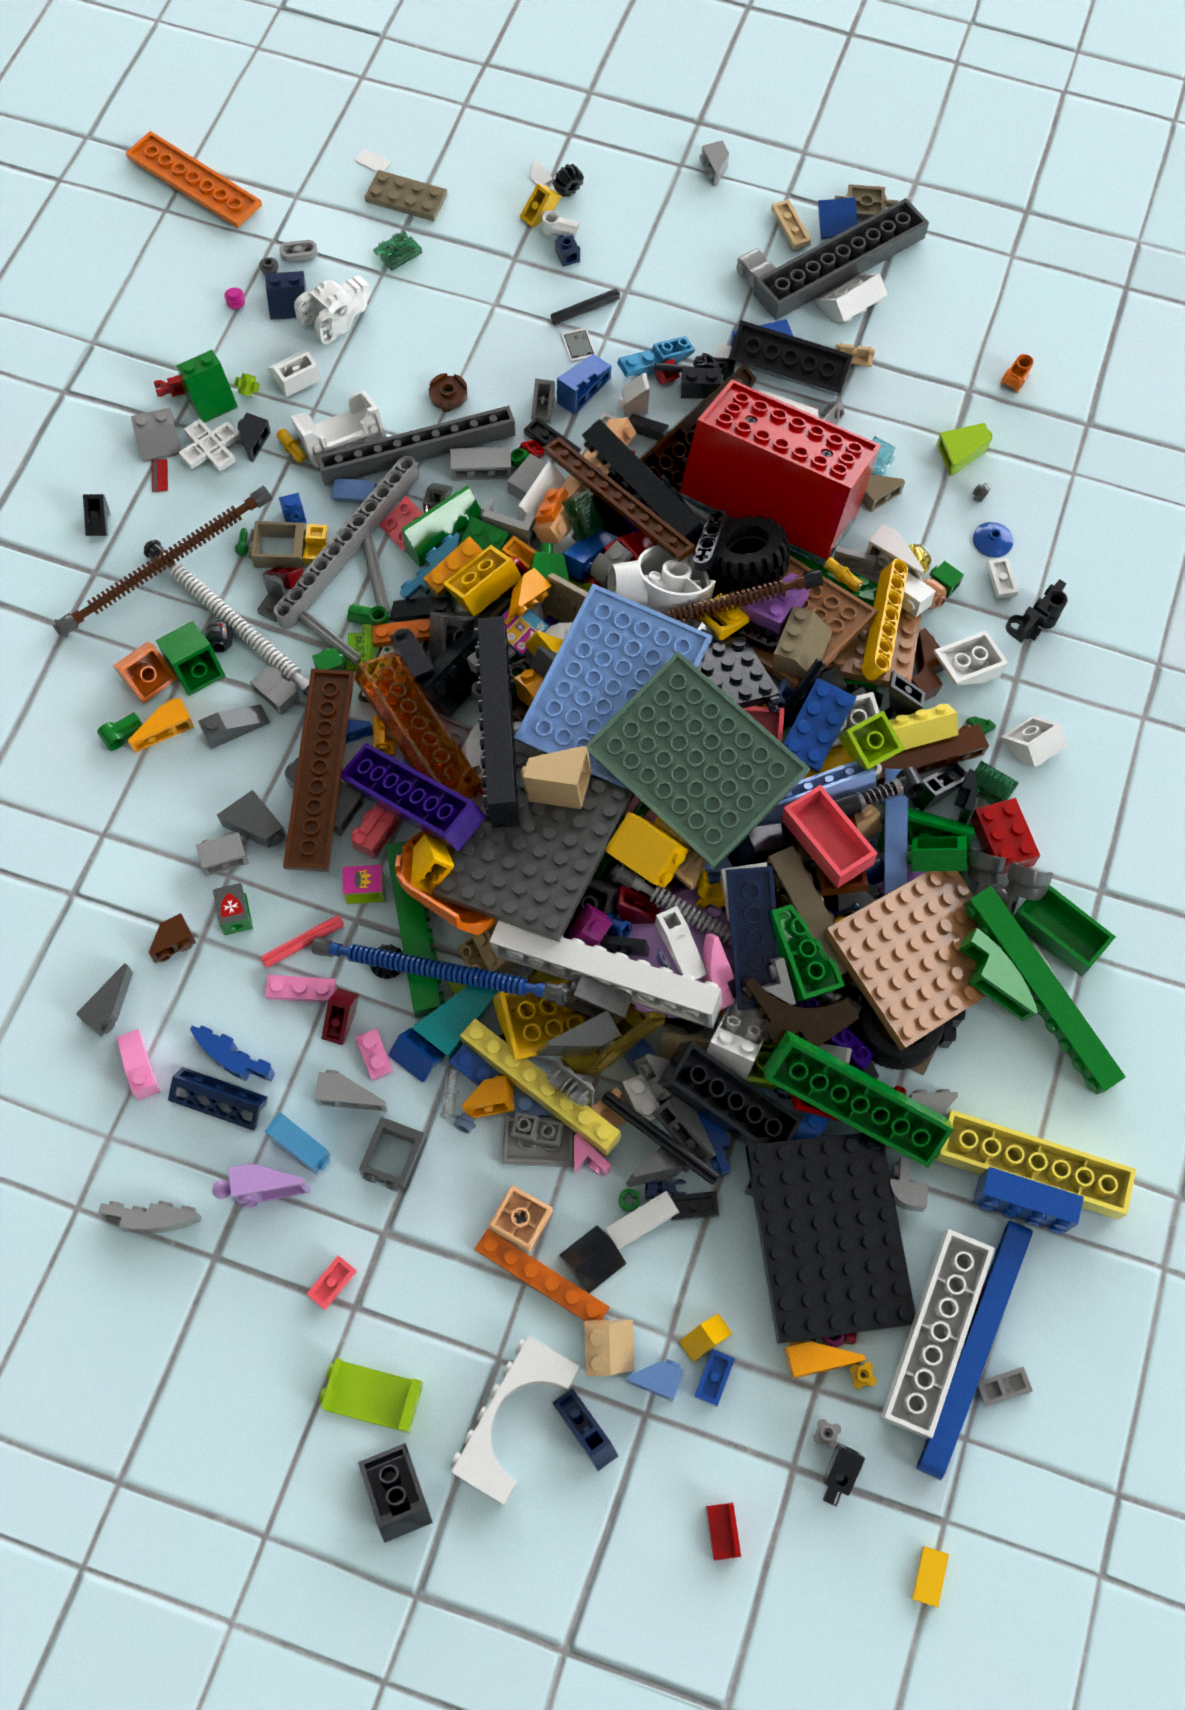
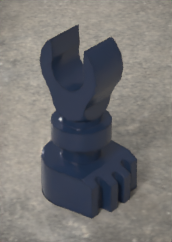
[645,1179,686,1200]

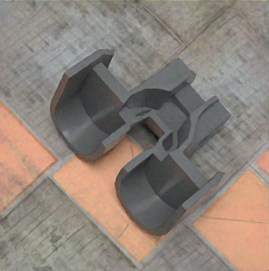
[967,847,1054,915]

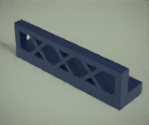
[168,1067,268,1131]

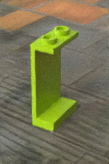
[319,1358,424,1434]

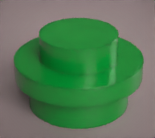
[511,448,529,468]

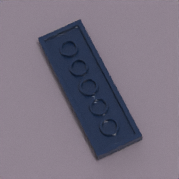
[725,866,783,1010]

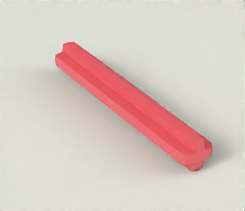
[261,915,344,967]

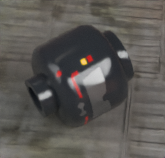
[205,620,233,653]

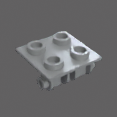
[547,1062,595,1109]

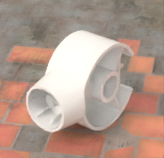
[607,545,716,624]

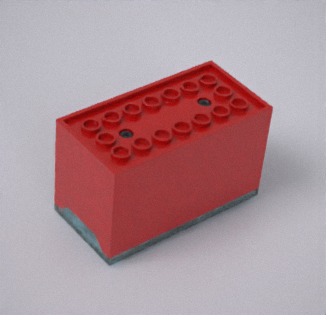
[679,380,881,566]

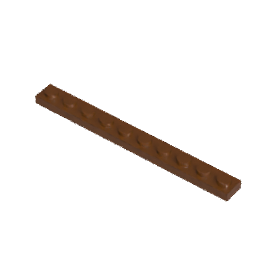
[544,437,695,563]

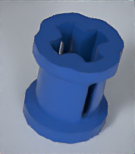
[606,913,632,937]

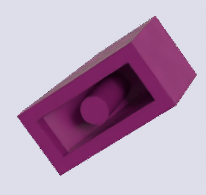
[565,903,612,947]

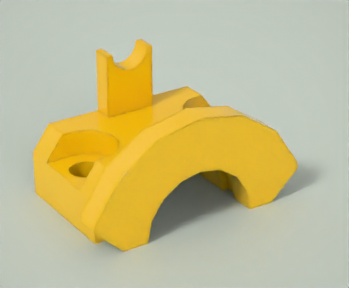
[696,870,725,909]

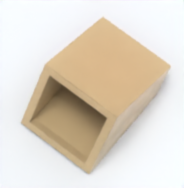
[521,746,592,809]

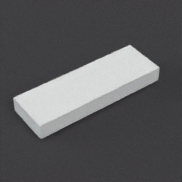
[605,1191,680,1250]

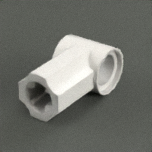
[541,210,579,239]

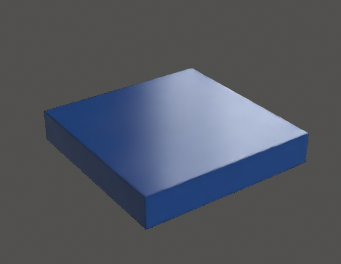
[818,197,857,240]

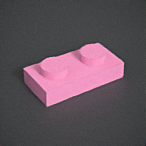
[355,1029,393,1080]

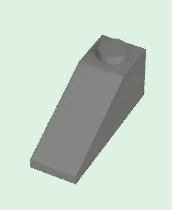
[315,1070,387,1112]

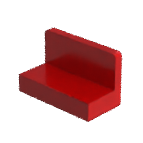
[706,1502,741,1561]

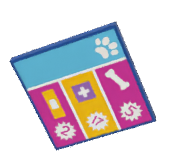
[502,607,550,657]

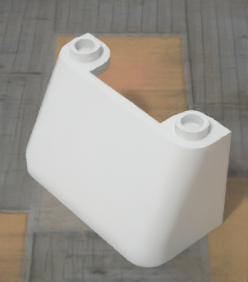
[291,390,386,468]

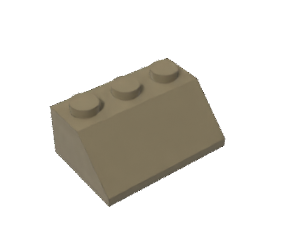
[772,606,832,679]

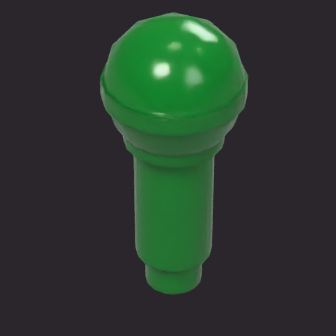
[235,528,249,556]

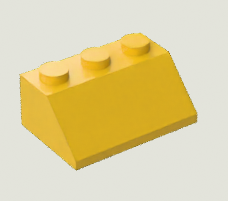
[443,545,522,617]

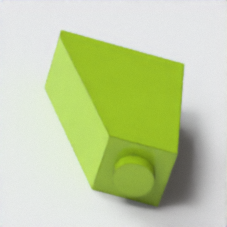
[936,423,992,476]

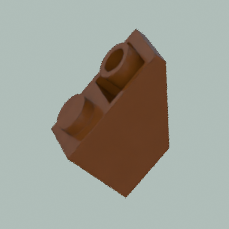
[149,913,197,963]

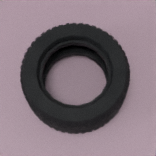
[853,996,945,1070]

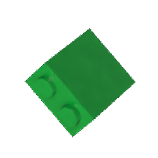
[176,349,238,423]
[155,621,226,696]

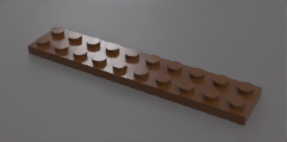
[283,668,355,872]

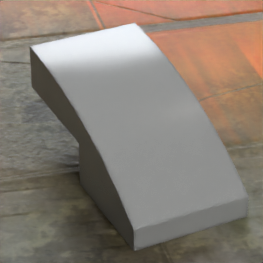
[978,1367,1033,1406]

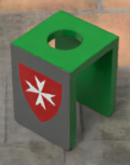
[213,883,253,935]

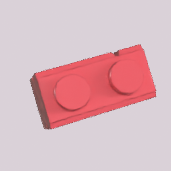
[351,805,399,859]

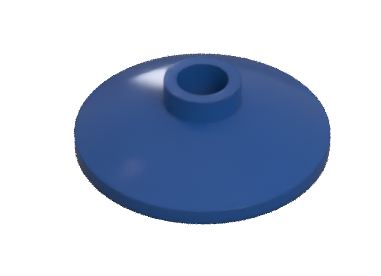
[973,522,1014,558]

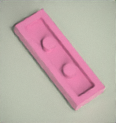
[265,975,336,1003]

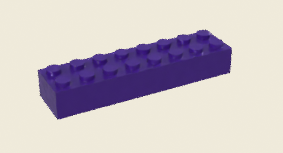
[341,743,486,852]

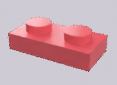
[306,1255,357,1311]

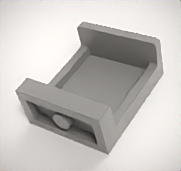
[480,500,536,547]

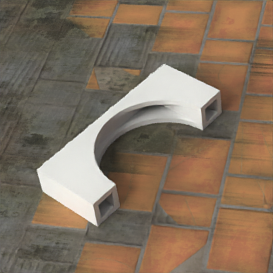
[450,1336,580,1505]

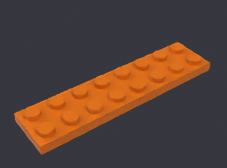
[125,131,262,228]

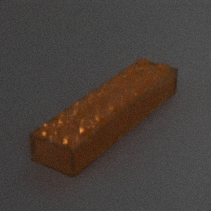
[355,651,482,799]

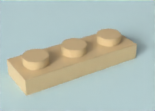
[771,199,811,250]

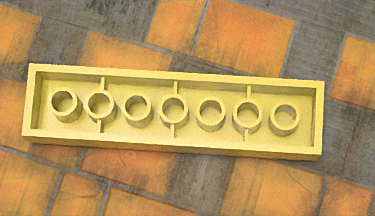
[935,1110,1136,1220]

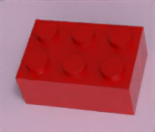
[970,798,1041,875]

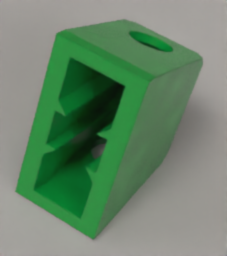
[529,543,569,582]

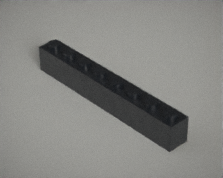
[582,419,704,543]

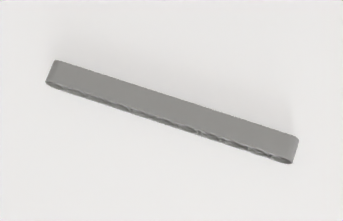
[273,456,419,629]

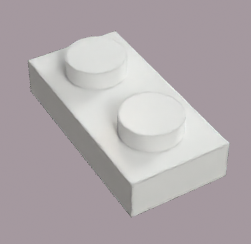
[986,557,1019,599]

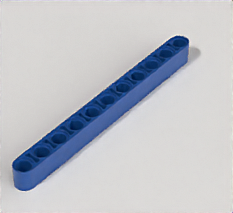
[916,1220,1033,1481]

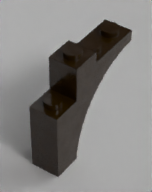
[741,976,859,1047]

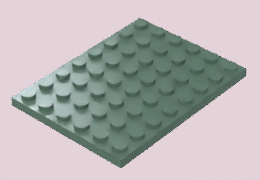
[585,651,810,869]

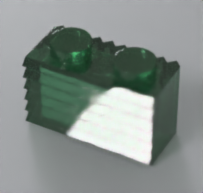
[562,489,605,540]
[974,761,1019,805]

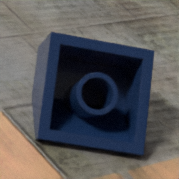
[265,271,307,320]

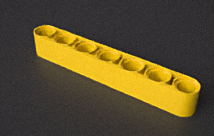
[862,559,908,681]

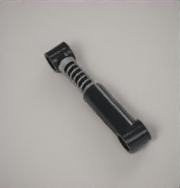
[787,767,926,839]

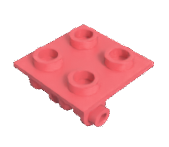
[379,496,423,552]

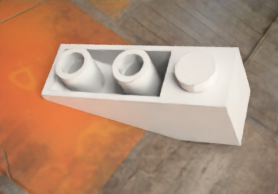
[655,906,707,980]

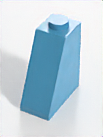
[265,1112,331,1174]

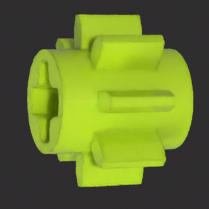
[234,373,260,397]

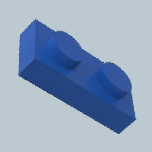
[448,1044,499,1086]
[694,1349,735,1407]

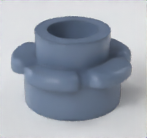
[453,1113,476,1134]

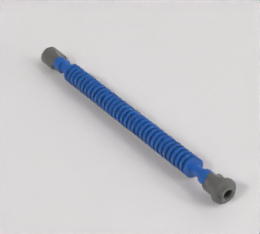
[312,937,571,1006]

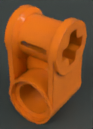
[1000,354,1034,393]

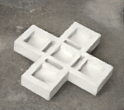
[179,419,241,472]

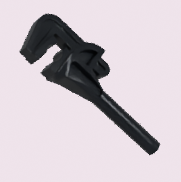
[655,353,735,381]

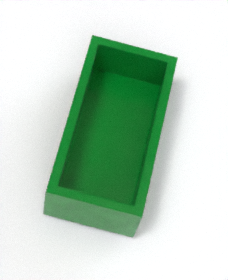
[1013,885,1116,977]

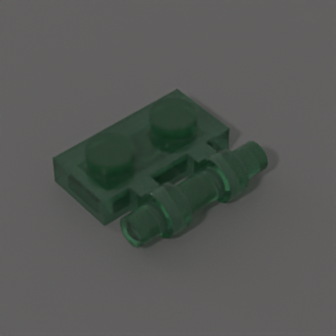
[373,231,422,271]

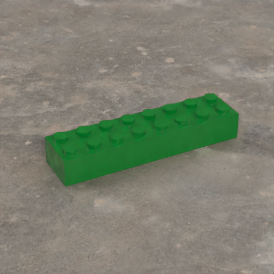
[763,1030,954,1168]

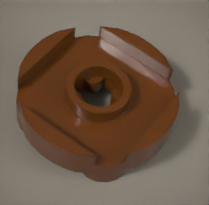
[429,373,468,412]

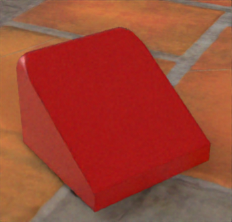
[519,440,546,459]

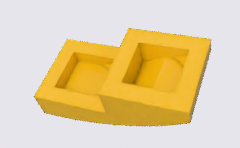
[303,524,328,565]

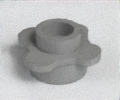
[813,1419,841,1449]

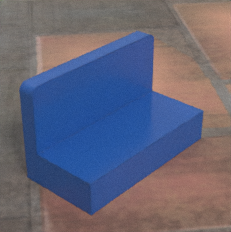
[389,1028,446,1082]

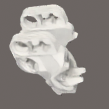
[294,276,371,345]

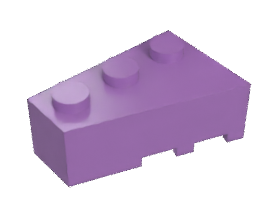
[742,573,810,637]

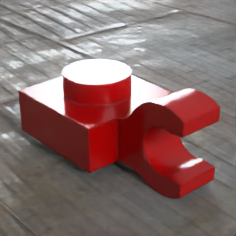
[154,375,185,397]

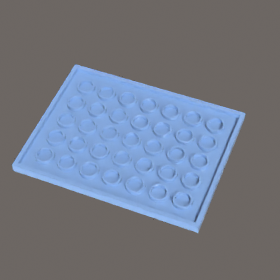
[514,584,712,789]

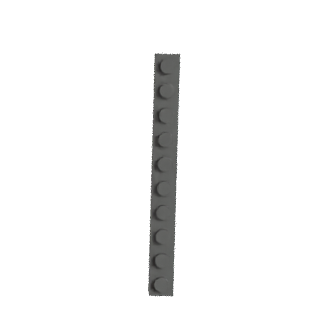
[316,405,516,486]

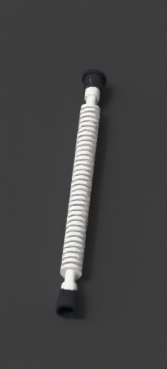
[143,540,309,696]

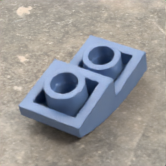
[331,479,377,503]

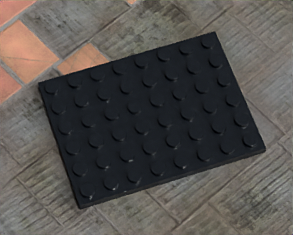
[745,1132,916,1344]

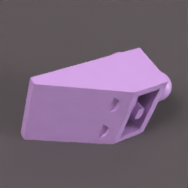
[212,1164,311,1208]

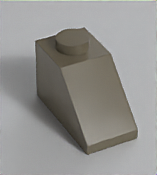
[862,475,905,512]

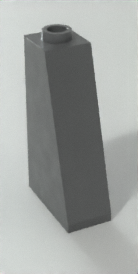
[285,758,365,837]

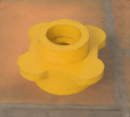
[849,1362,877,1389]

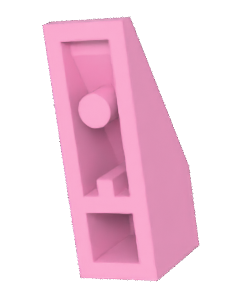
[117,1029,161,1100]

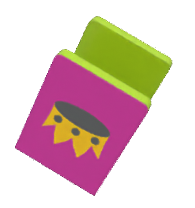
[342,865,385,904]

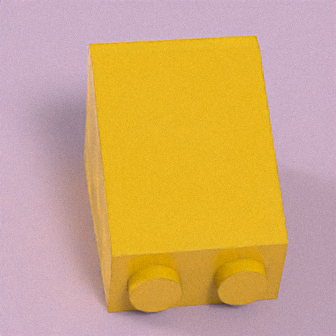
[605,812,689,888]

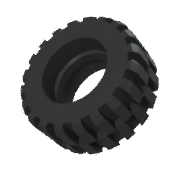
[708,516,790,592]

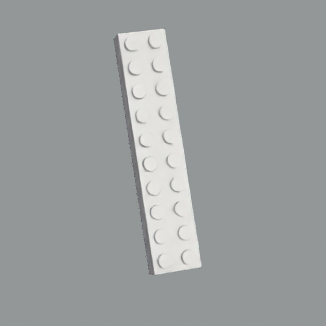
[489,920,722,1028]

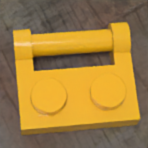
[694,593,749,640]

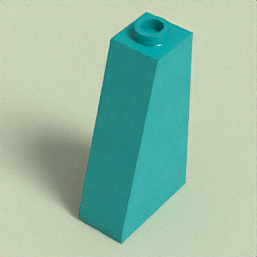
[412,985,499,1058]

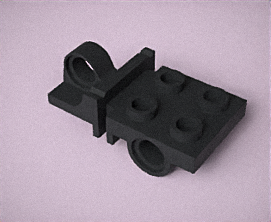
[1006,579,1068,643]

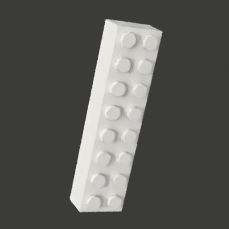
[880,1229,995,1439]

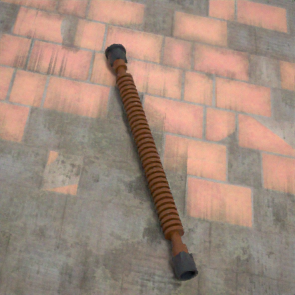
[660,569,824,623]

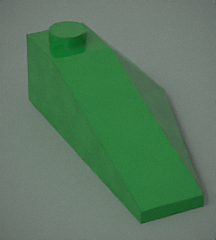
[770,904,845,1005]

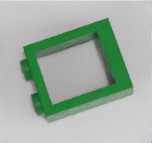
[907,836,967,872]

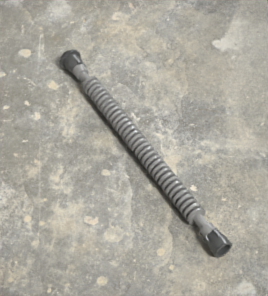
[611,864,863,1015]

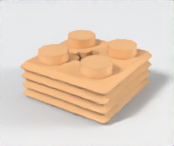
[489,1186,553,1252]

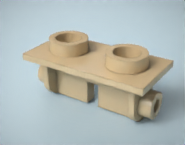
[835,342,875,367]

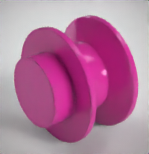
[224,288,245,309]

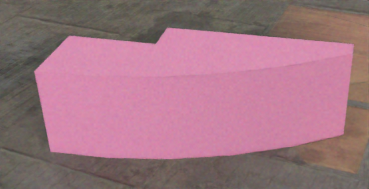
[702,933,735,1010]

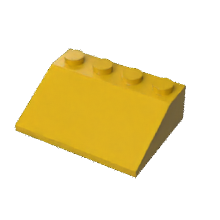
[493,979,590,1061]

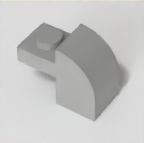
[590,541,633,589]
[890,1157,928,1212]

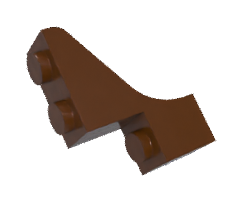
[911,628,944,701]

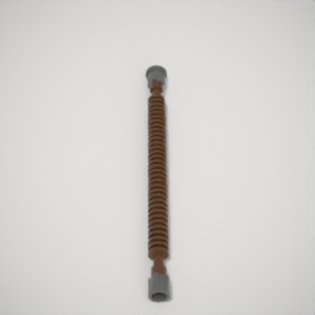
[53,486,273,638]

